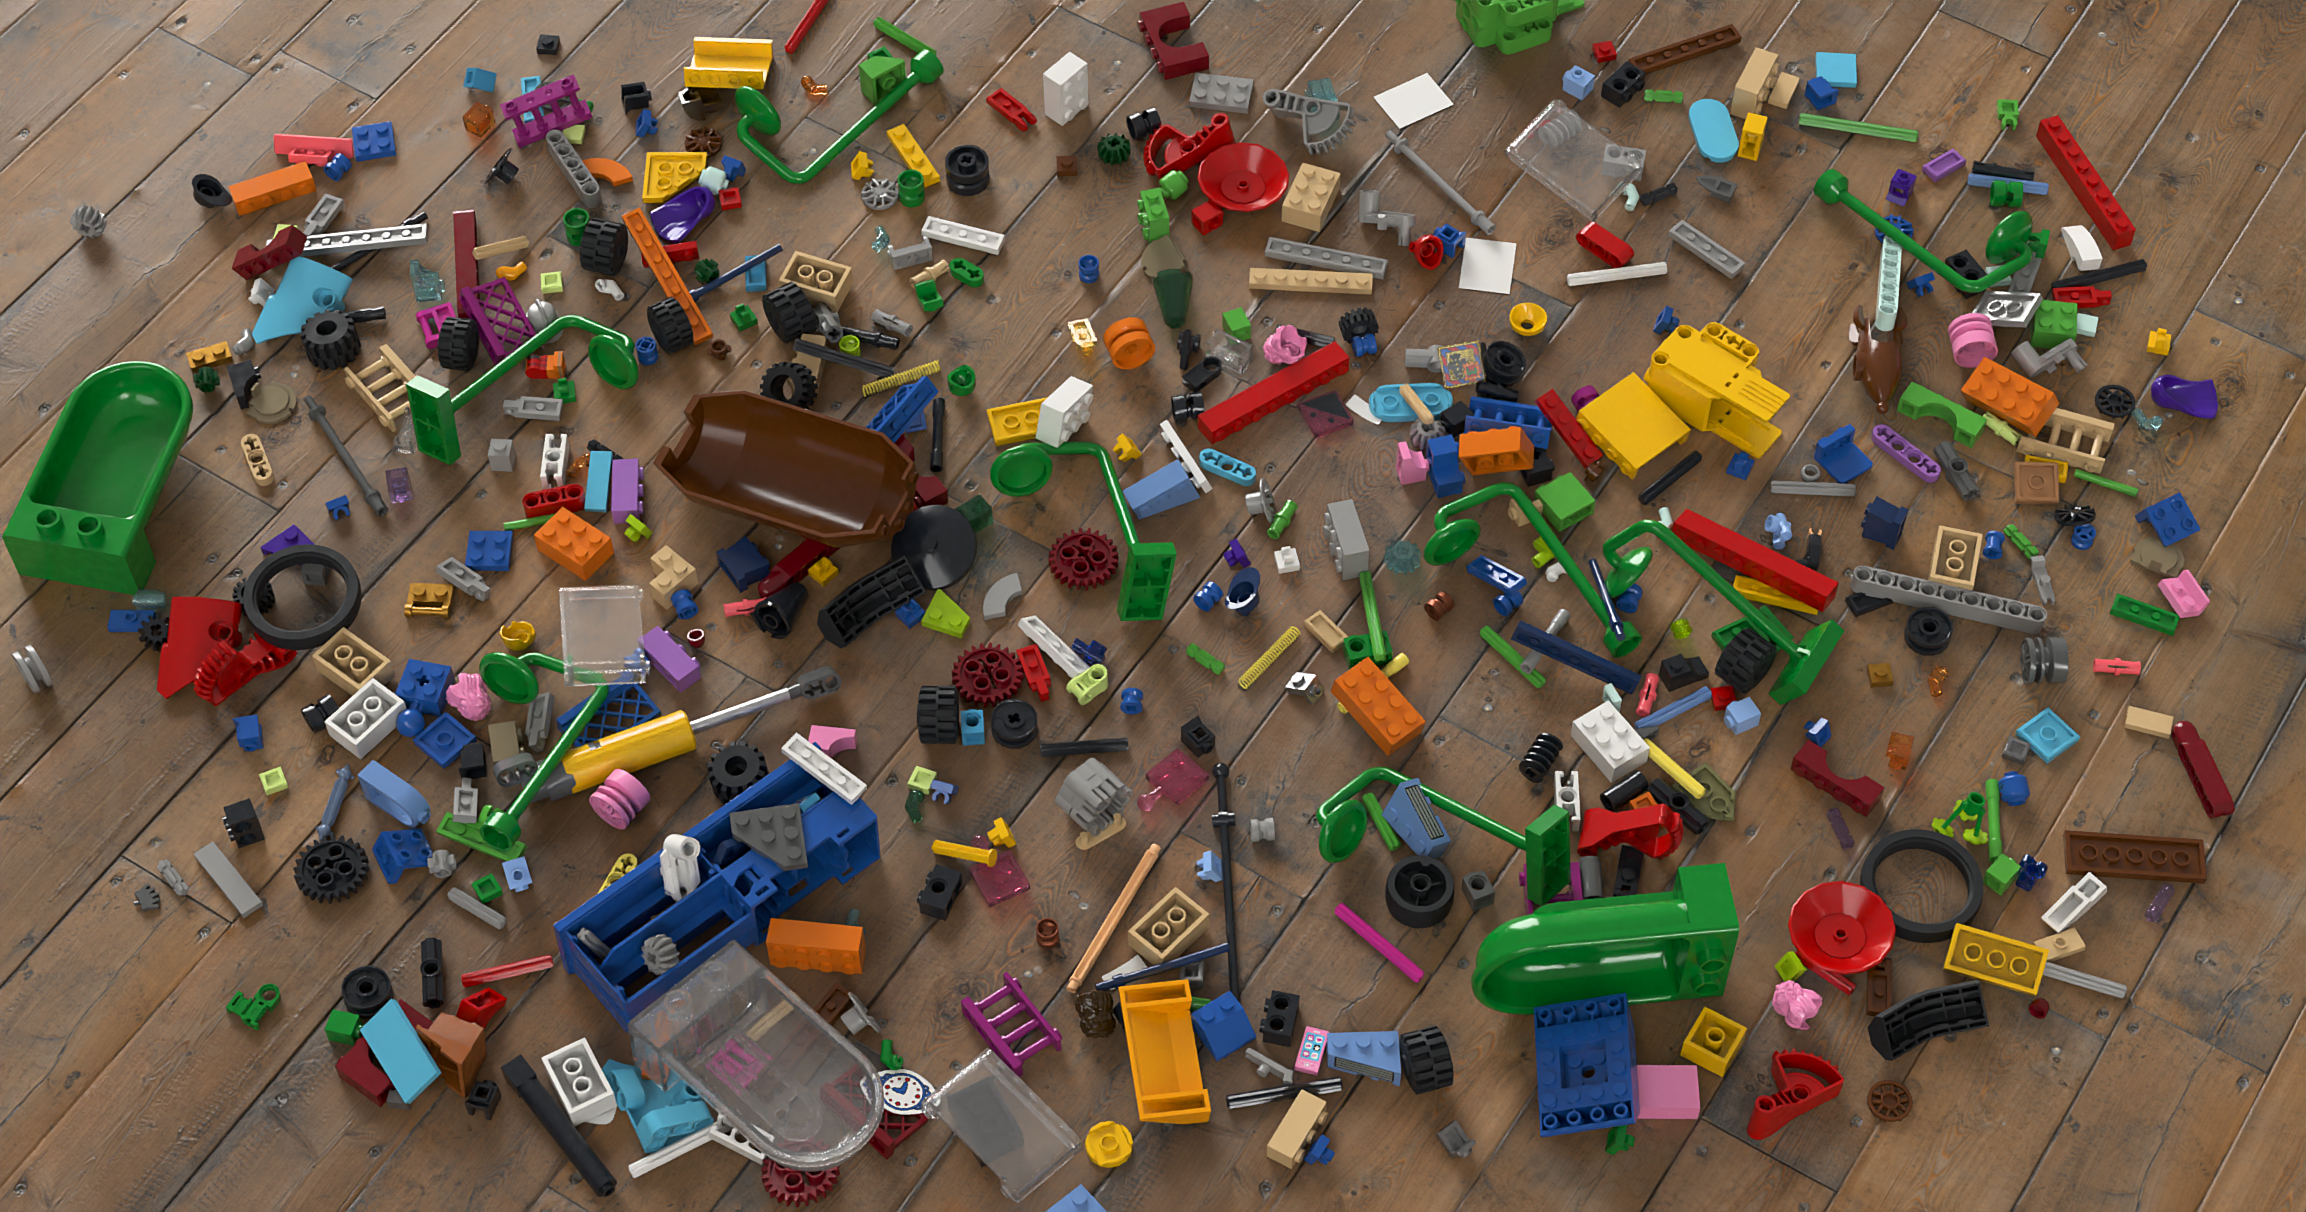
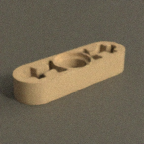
[241,434,274,486]

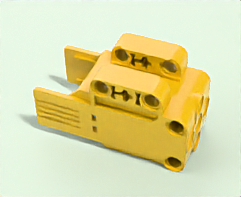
[1644,322,1790,459]

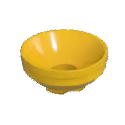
[1509,303,1547,336]

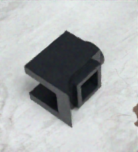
[621,82,652,114]
[1181,716,1215,758]
[459,743,487,779]
[464,1080,501,1120]

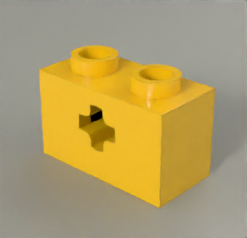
[1738,112,1768,161]

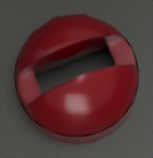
[687,629,705,648]
[2028,998,2049,1019]

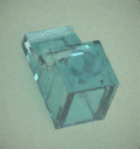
[410,260,445,302]

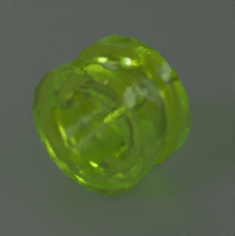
[1670,619,1692,639]

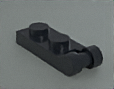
[1613,845,1644,897]

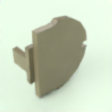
[1141,234,1187,280]
[246,380,297,424]
[2130,537,2185,578]

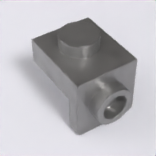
[1285,672,1324,705]
[1435,1120,1476,1159]

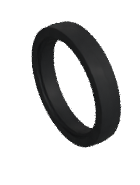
[243,544,362,650]
[1860,829,1983,943]

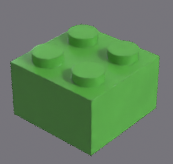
[2030,300,2077,349]

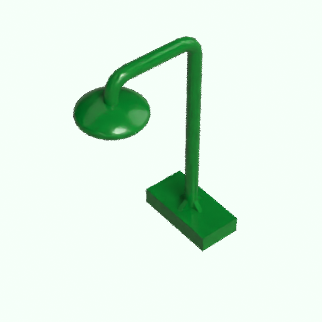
[406,315,639,465]
[990,442,1177,621]
[1602,519,1845,705]
[1316,767,1571,906]

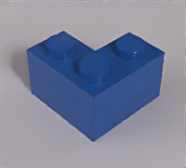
[1426,434,1465,498]

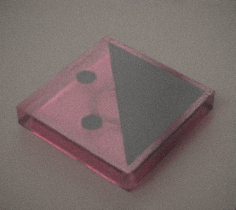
[1298,390,1354,438]

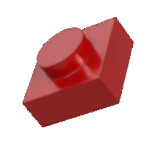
[1592,41,1617,63]
[718,187,742,211]
[1710,686,1736,711]

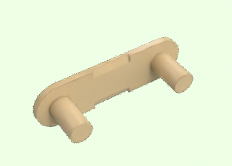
[1076,813,1126,850]

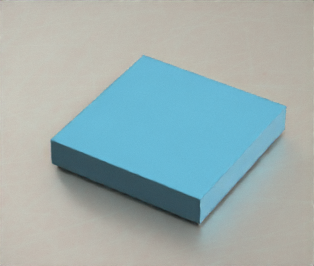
[1815,52,1857,88]
[2015,707,2080,764]

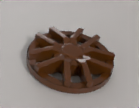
[685,126,722,157]
[1867,1080,1913,1123]

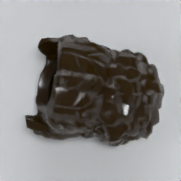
[1075,990,1116,1038]

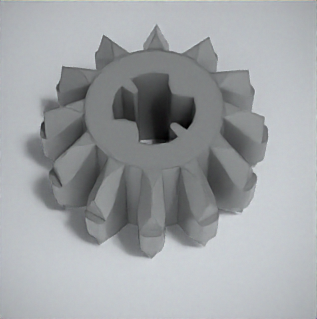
[70,204,107,239]
[1409,418,1445,451]
[641,934,680,975]

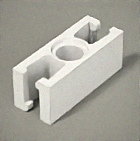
[540,434,570,489]
[1553,771,1581,831]
[709,1112,774,1165]

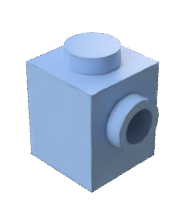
[1562,65,1595,100]
[1724,697,1761,735]
[502,856,532,892]

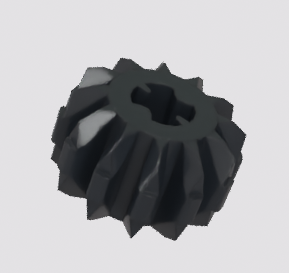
[138,614,169,652]

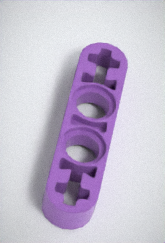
[1871,424,1941,483]

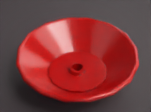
[1197,142,1290,212]
[1788,881,1896,975]

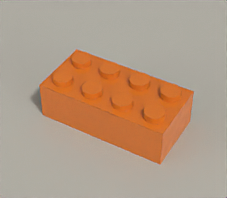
[1960,357,2060,437]
[1331,657,1426,756]
[766,918,866,975]

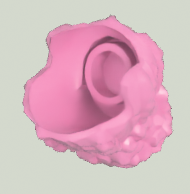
[1263,325,1307,365]
[445,673,492,721]
[1772,980,1822,1030]

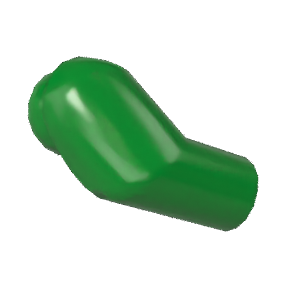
[880,1039,904,1070]

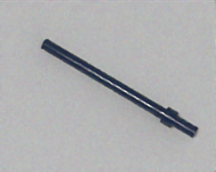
[689,244,783,302]
[1588,558,1625,641]
[1095,942,1230,991]

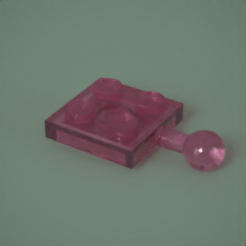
[1137,748,1209,811]
[969,835,1030,908]

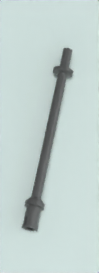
[304,395,389,516]

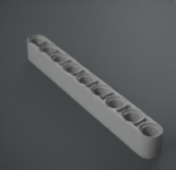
[1850,566,2047,634]

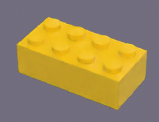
[1943,923,2049,997]

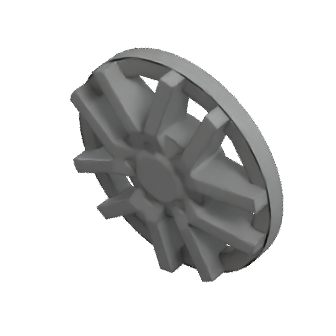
[861,178,899,210]

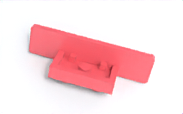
[273,134,354,167]

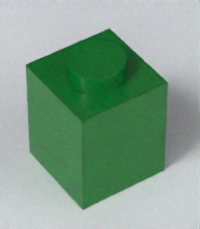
[324,1009,364,1046]

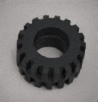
[647,297,694,354]
[438,317,479,371]
[760,362,818,410]

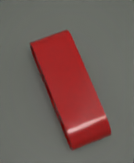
[1576,222,1634,268]
[522,484,585,518]

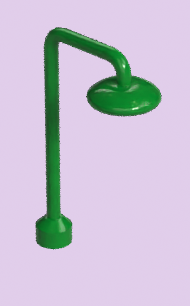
[735,49,944,184]
[1814,169,2033,293]
[1424,482,1642,658]
[479,652,609,852]

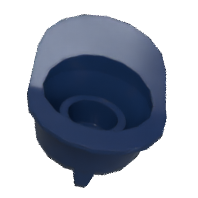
[1224,567,1261,616]

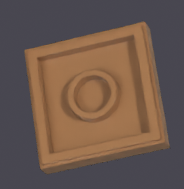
[2014,461,2059,505]

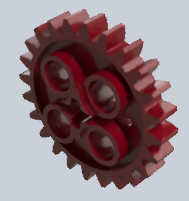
[1049,528,1119,591]
[952,643,1023,708]
[761,1136,840,1208]

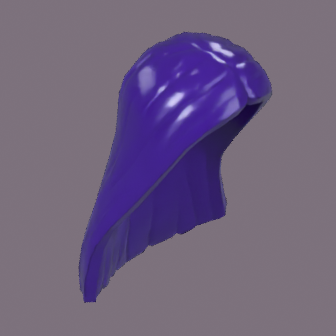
[650,187,715,243]
[2151,375,2218,419]

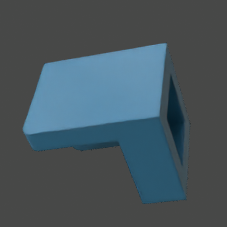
[463,68,497,92]

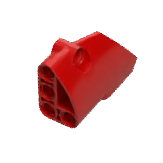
[157,596,243,699]

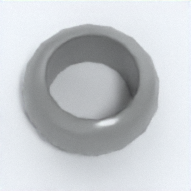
[1800,464,1820,482]

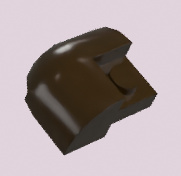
[678,87,723,121]

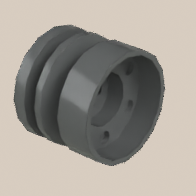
[2020,637,2069,684]

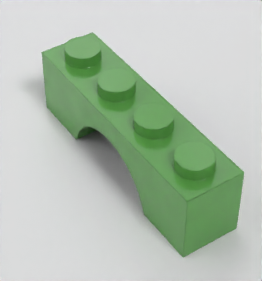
[1897,382,1987,448]

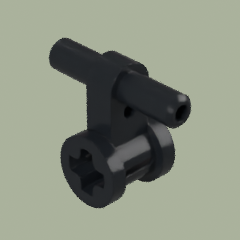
[1177,329,1201,370]

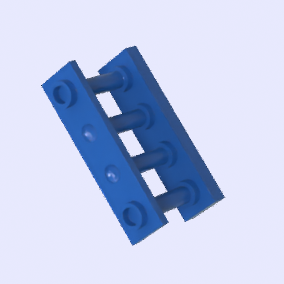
[1464,396,1552,449]

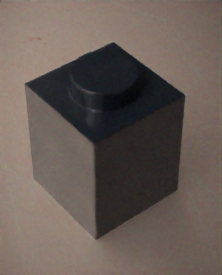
[1440,401,1474,438]

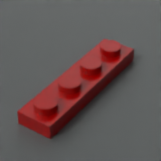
[1535,388,1603,469]

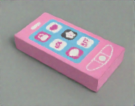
[1294,1026,1329,1076]

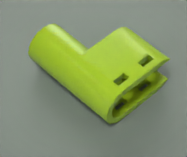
[1531,537,1555,568]

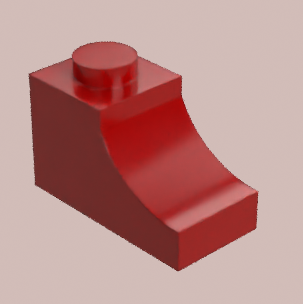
[456,987,507,1029]

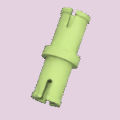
[1982,411,2023,446]

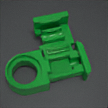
[226,983,281,1030]

